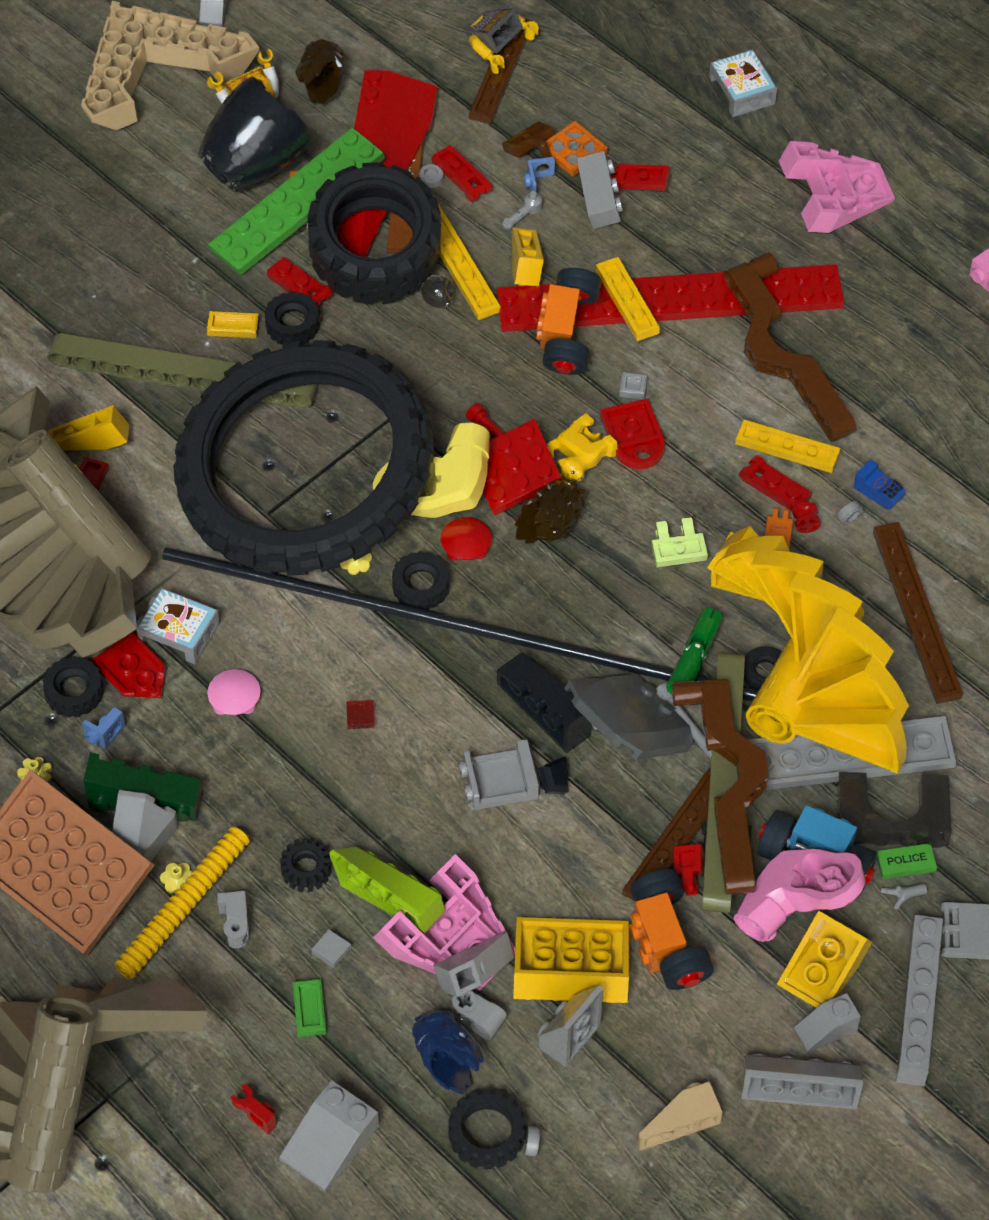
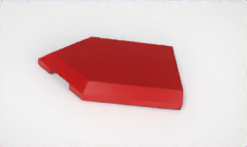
[91,632,165,698]

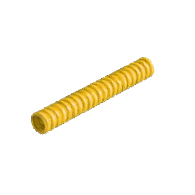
[114,827,250,979]

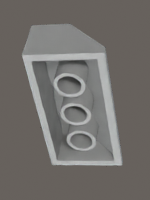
[741,1054,863,1110]

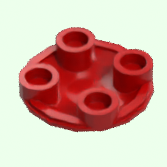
[440,517,492,561]

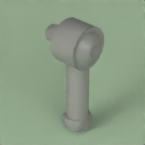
[502,191,542,230]

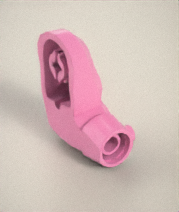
[734,849,865,942]

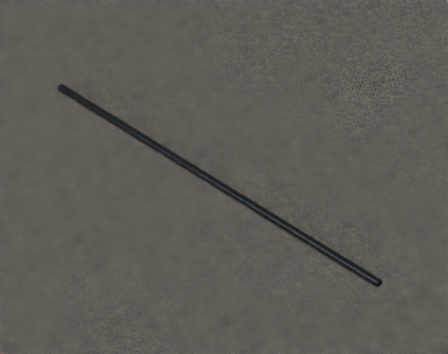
[162,547,759,702]

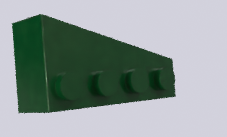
[83,752,203,822]

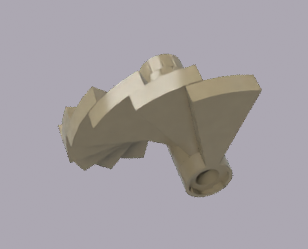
[0,386,151,658]
[0,976,208,1193]

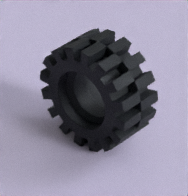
[280,838,331,892]

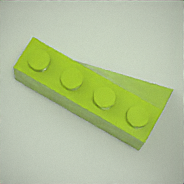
[329,847,445,934]

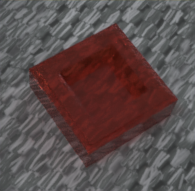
[346,700,374,729]

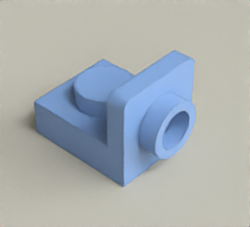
[82,707,125,749]

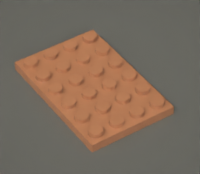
[0,769,155,956]

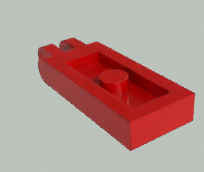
[611,164,671,191]

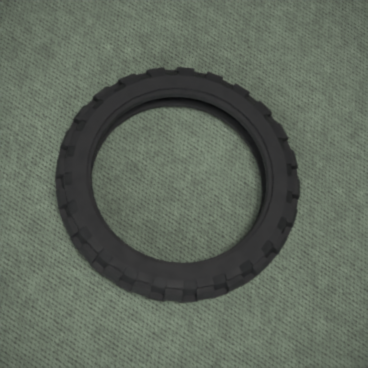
[173,340,434,576]

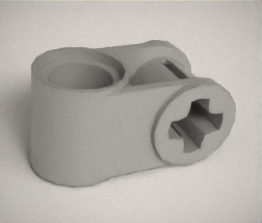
[451,991,507,1040]

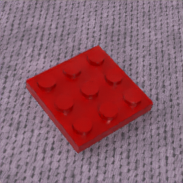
[483,418,563,516]

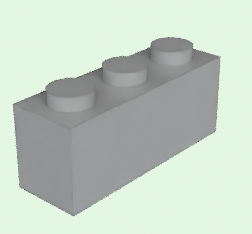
[577,151,623,229]

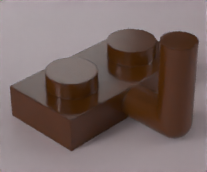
[502,121,555,168]

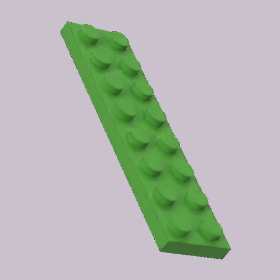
[208,128,385,276]

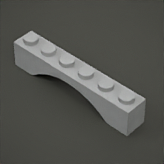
[896,915,943,1086]

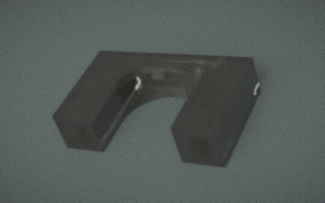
[836,772,952,848]

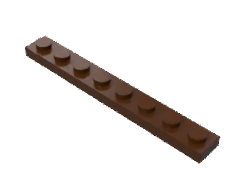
[873,522,963,704]

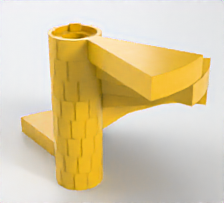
[707,526,909,774]

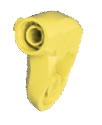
[373,423,490,518]

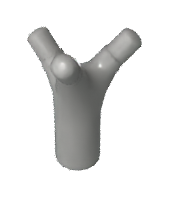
[881,884,927,910]

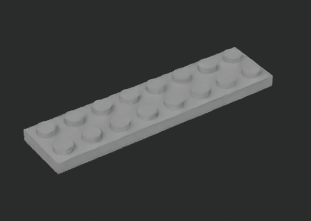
[748,716,956,790]

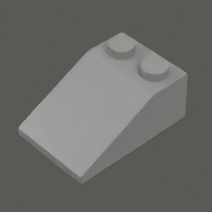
[538,985,603,1067]
[279,1080,379,1192]

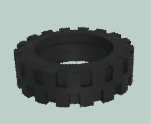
[448,1089,526,1170]

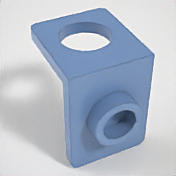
[524,157,555,192]

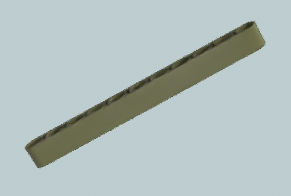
[47,333,317,408]
[702,653,745,913]

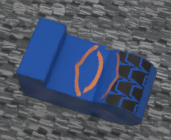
[853,459,905,509]

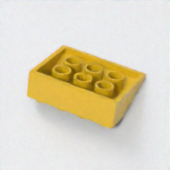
[513,917,629,1003]

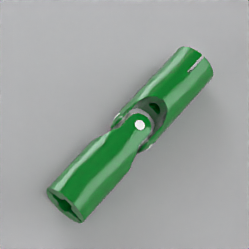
[666,608,723,695]

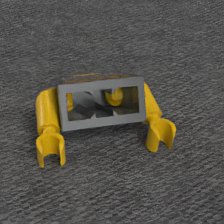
[465,8,538,74]

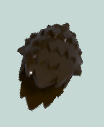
[295,39,345,104]
[515,480,586,544]

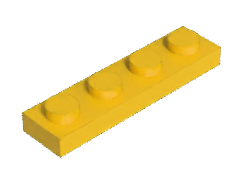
[596,257,660,341]
[735,419,841,473]

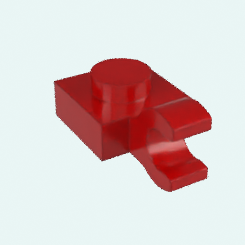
[674,844,704,896]
[231,1084,276,1135]

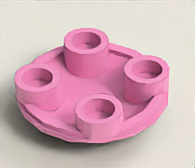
[207,669,261,715]

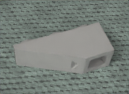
[433,931,515,997]

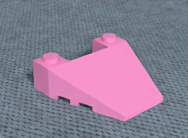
[779,141,895,233]
[373,854,515,992]

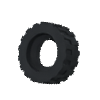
[265,292,320,345]
[392,551,450,610]
[43,656,104,717]

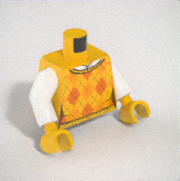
[207,49,279,104]

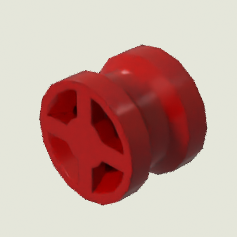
[792,502,821,533]

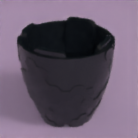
[198,76,310,192]

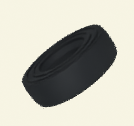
[744,646,782,690]

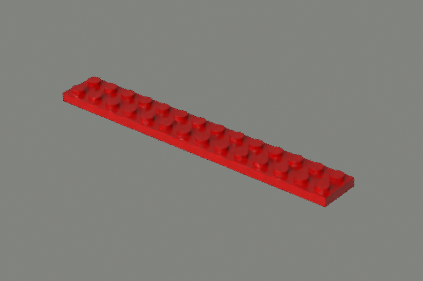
[497,264,844,332]

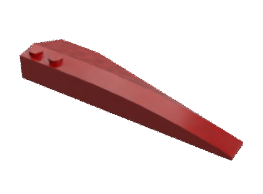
[338,70,438,258]

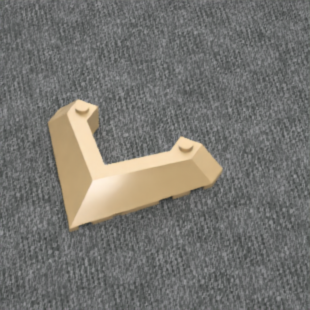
[81,1,260,130]

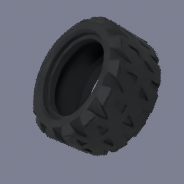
[308,162,441,305]

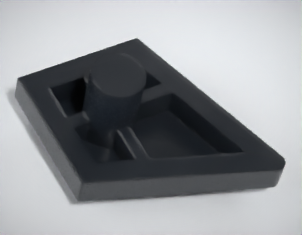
[538,756,568,795]

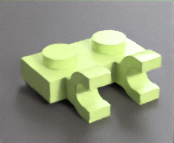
[651,517,708,567]

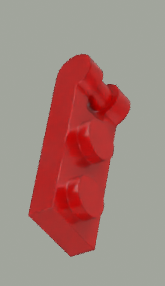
[432,145,492,202]
[267,257,333,307]
[739,455,812,511]

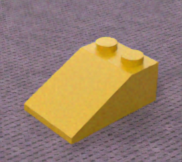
[777,911,873,1008]

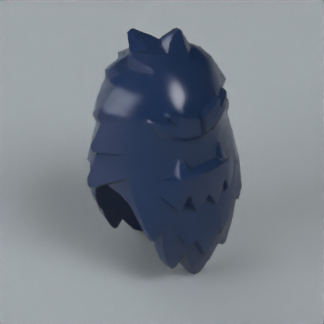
[412,1011,484,1094]

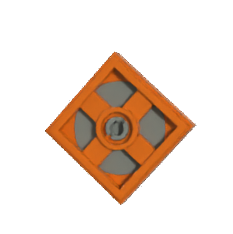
[546,121,608,177]

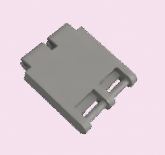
[941,902,989,959]

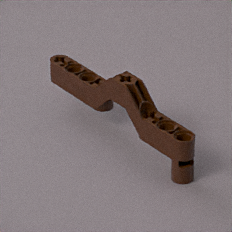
[724,252,856,442]
[672,679,769,895]

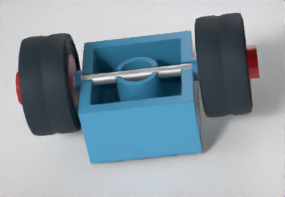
[757,805,877,898]

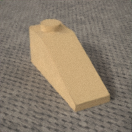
[637,1082,722,1151]

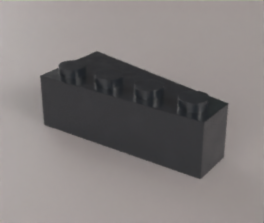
[497,652,592,754]

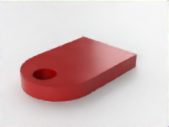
[600,398,665,469]

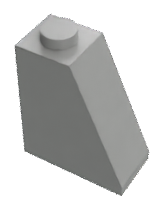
[112,790,178,861]

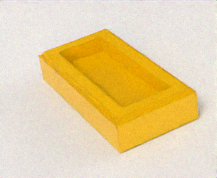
[207,311,259,338]

